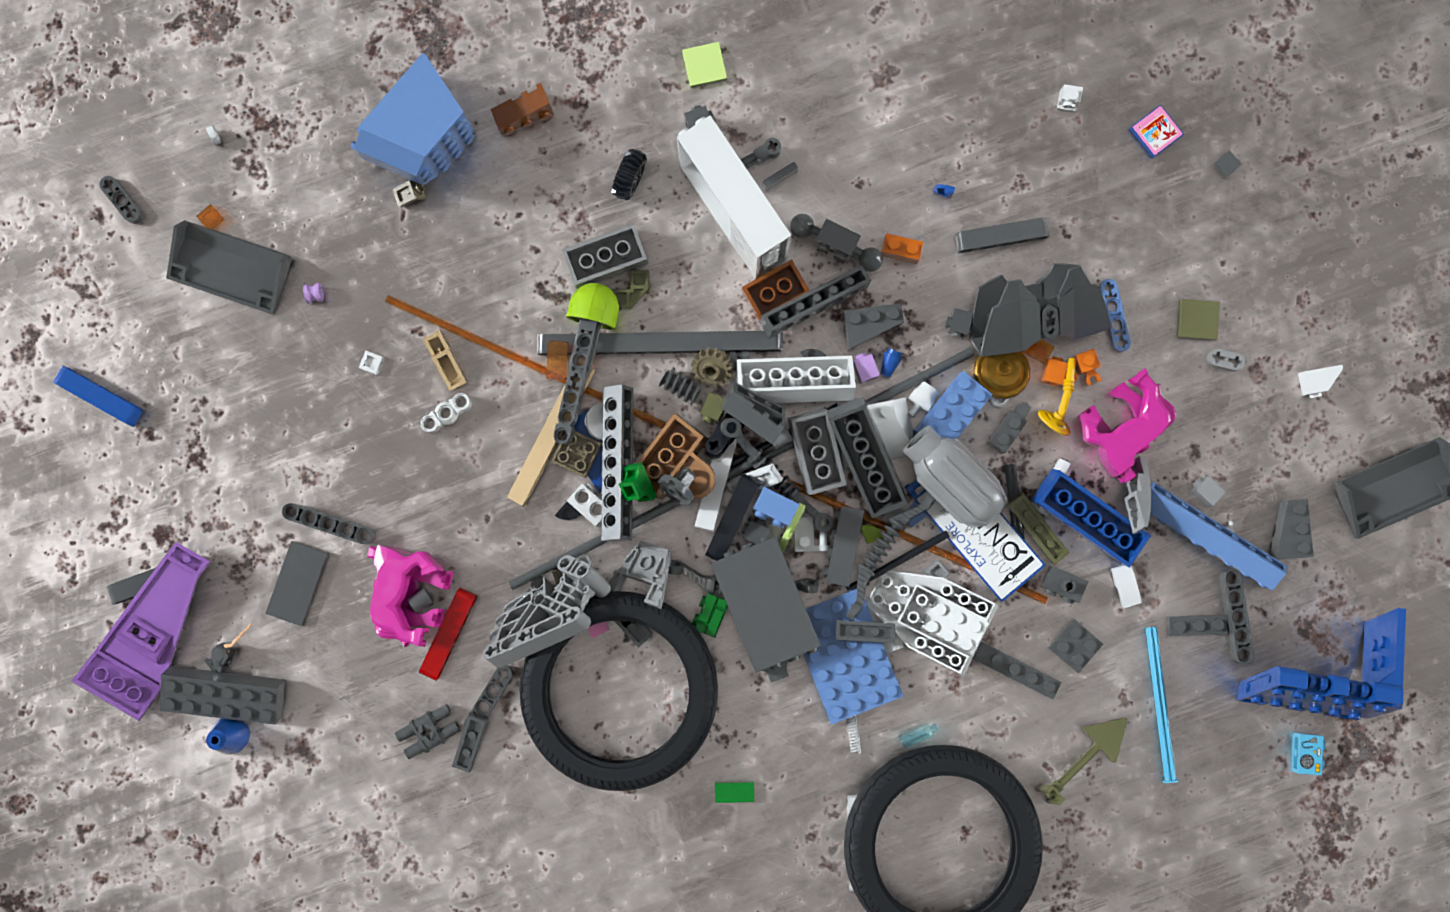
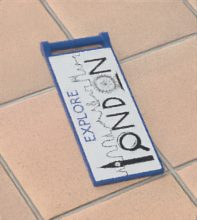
[904,479,1045,602]

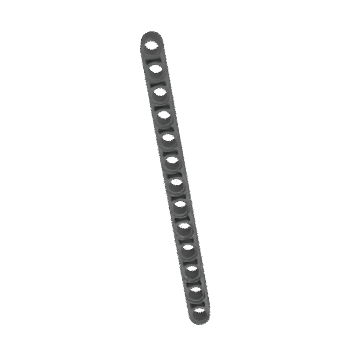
[537,331,783,355]

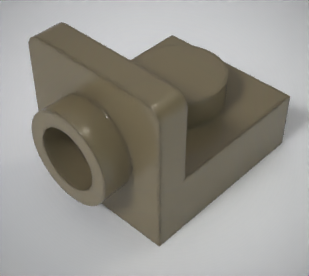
[392,180,426,207]

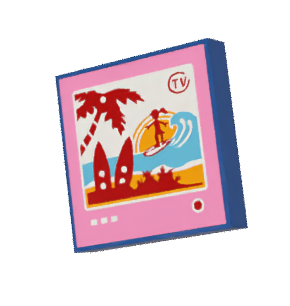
[1130,105,1184,158]

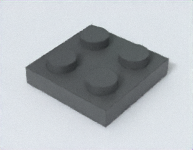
[1048,618,1103,673]

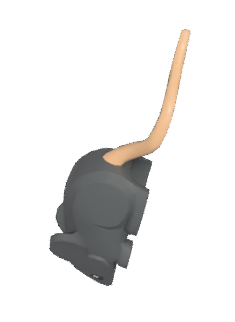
[204,624,251,673]

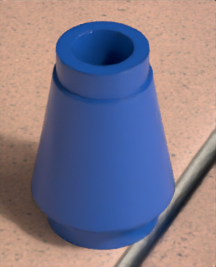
[880,348,902,378]

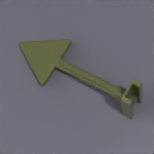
[1035,718,1128,805]

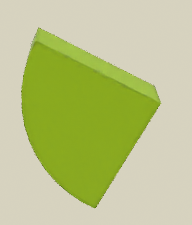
[861,525,883,544]

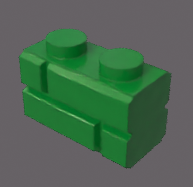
[692,593,728,638]

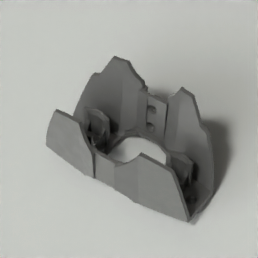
[971,263,1112,356]

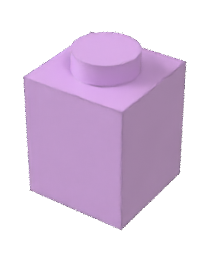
[853,353,880,384]

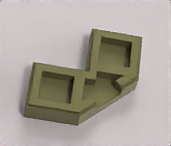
[611,270,649,309]

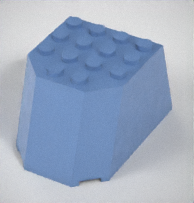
[350,53,476,185]

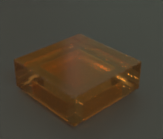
[196,204,224,229]

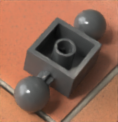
[790,214,883,272]

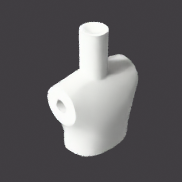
[908,382,939,418]

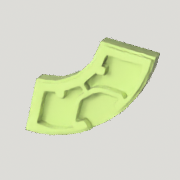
[779,503,806,552]

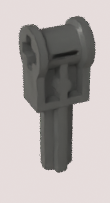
[740,138,781,169]

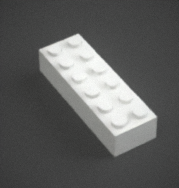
[736,356,856,403]

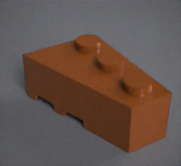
[490,82,554,135]

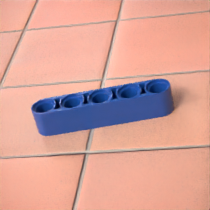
[52,365,144,427]

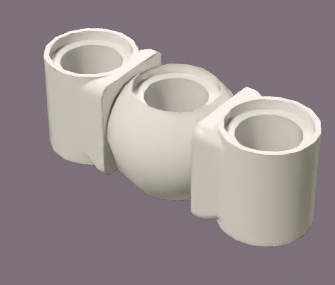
[420,393,472,433]

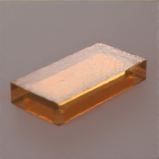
[546,340,568,380]

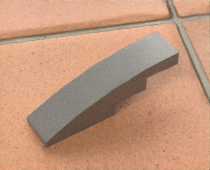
[1124,456,1151,534]

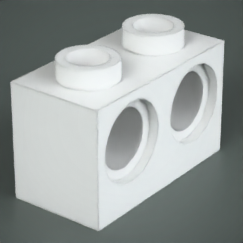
[567,484,602,526]

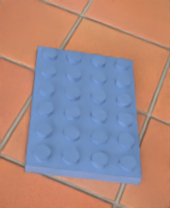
[803,589,904,725]

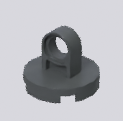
[658,467,696,506]

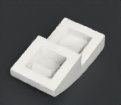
[1111,565,1142,609]

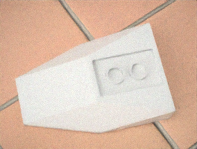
[867,571,998,676]

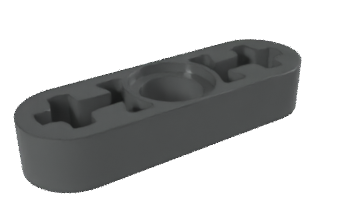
[100,176,143,224]

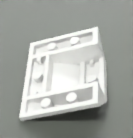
[837,397,914,469]

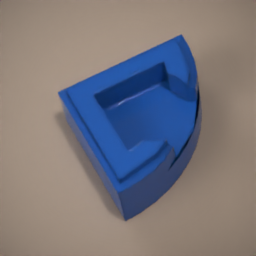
[933,184,955,198]

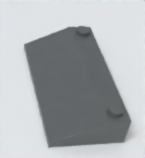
[166,220,291,314]
[1335,437,1450,539]

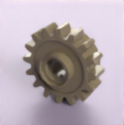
[691,347,733,388]

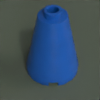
[206,718,250,755]

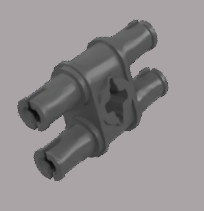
[395,704,461,759]

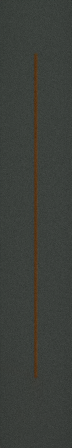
[385,295,1048,604]

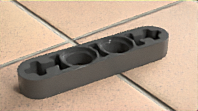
[464,665,513,727]

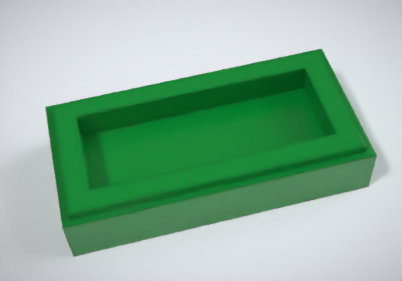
[715,781,754,803]

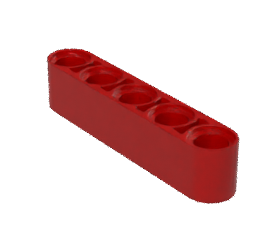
[419,587,477,681]

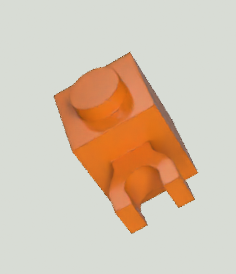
[1072,349,1102,386]
[1040,356,1079,387]

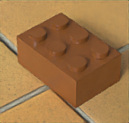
[741,259,810,322]

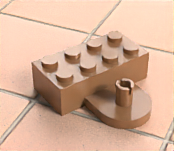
[637,413,716,499]

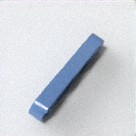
[1099,279,1131,352]

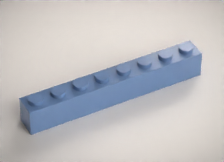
[1150,481,1287,591]

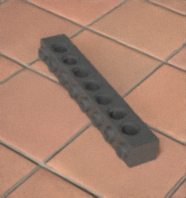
[601,384,633,542]

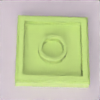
[682,42,727,88]

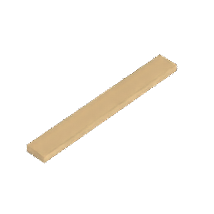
[507,361,595,507]

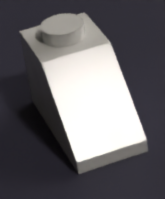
[1298,365,1343,398]

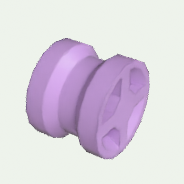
[303,283,324,304]

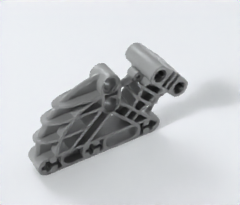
[483,555,611,668]

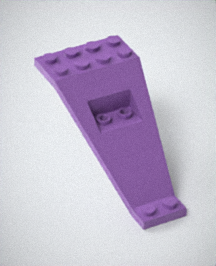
[72,542,210,721]

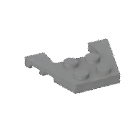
[608,541,672,609]

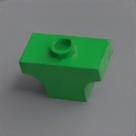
[618,462,657,502]

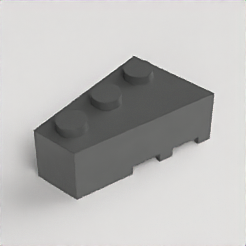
[1269,499,1314,560]

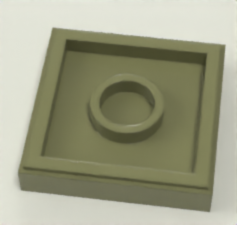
[1178,299,1220,340]

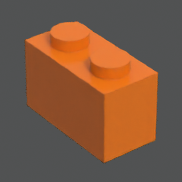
[881,233,923,264]

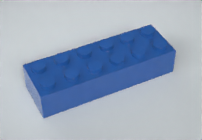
[1030,468,1151,568]

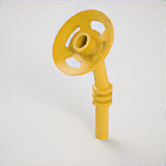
[1038,358,1076,436]

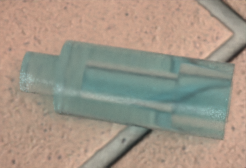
[899,724,938,749]

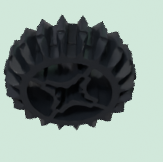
[612,149,647,201]

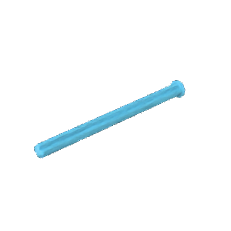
[1146,627,1179,783]

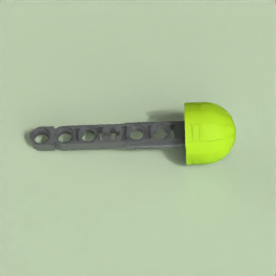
[553,283,619,445]

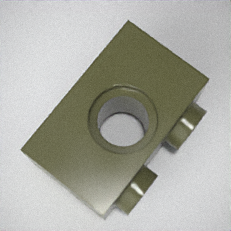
[700,392,724,425]

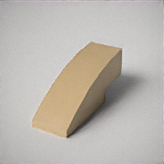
[423,329,467,391]

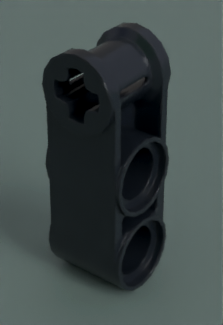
[705,413,745,459]

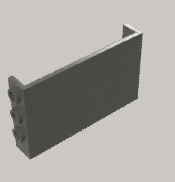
[711,535,821,673]

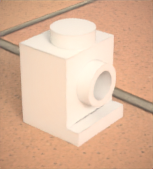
[1057,84,1083,112]

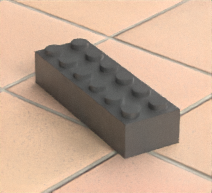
[827,396,908,518]
[160,666,285,725]

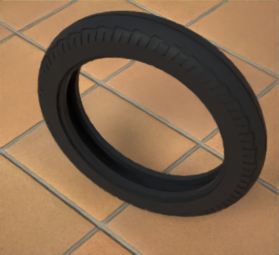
[519,591,718,791]
[844,745,1043,912]

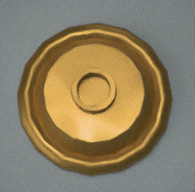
[974,351,1031,399]

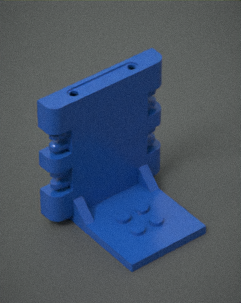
[1237,608,1406,720]

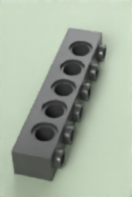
[759,265,871,339]

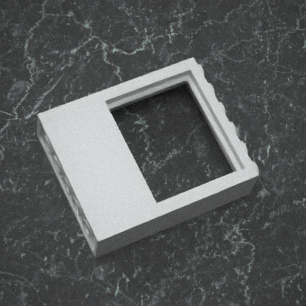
[677,116,791,279]

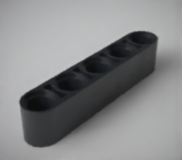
[705,473,760,561]

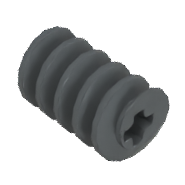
[659,367,701,406]

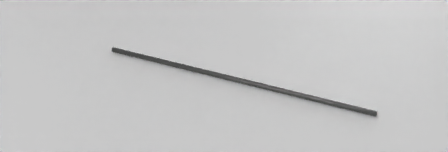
[509,347,975,590]

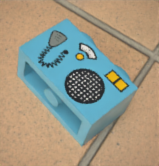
[1291,732,1326,775]

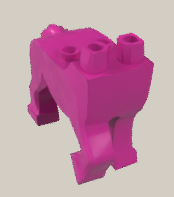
[1077,368,1176,484]
[367,545,454,648]

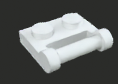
[794,513,829,552]

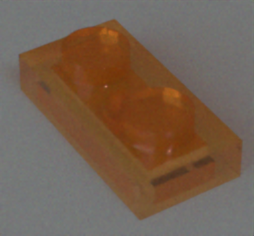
[1021,339,1055,364]

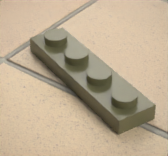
[1007,493,1070,565]

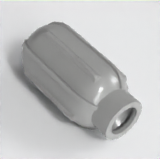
[903,426,1007,528]

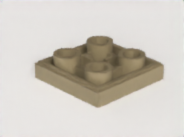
[551,431,602,478]

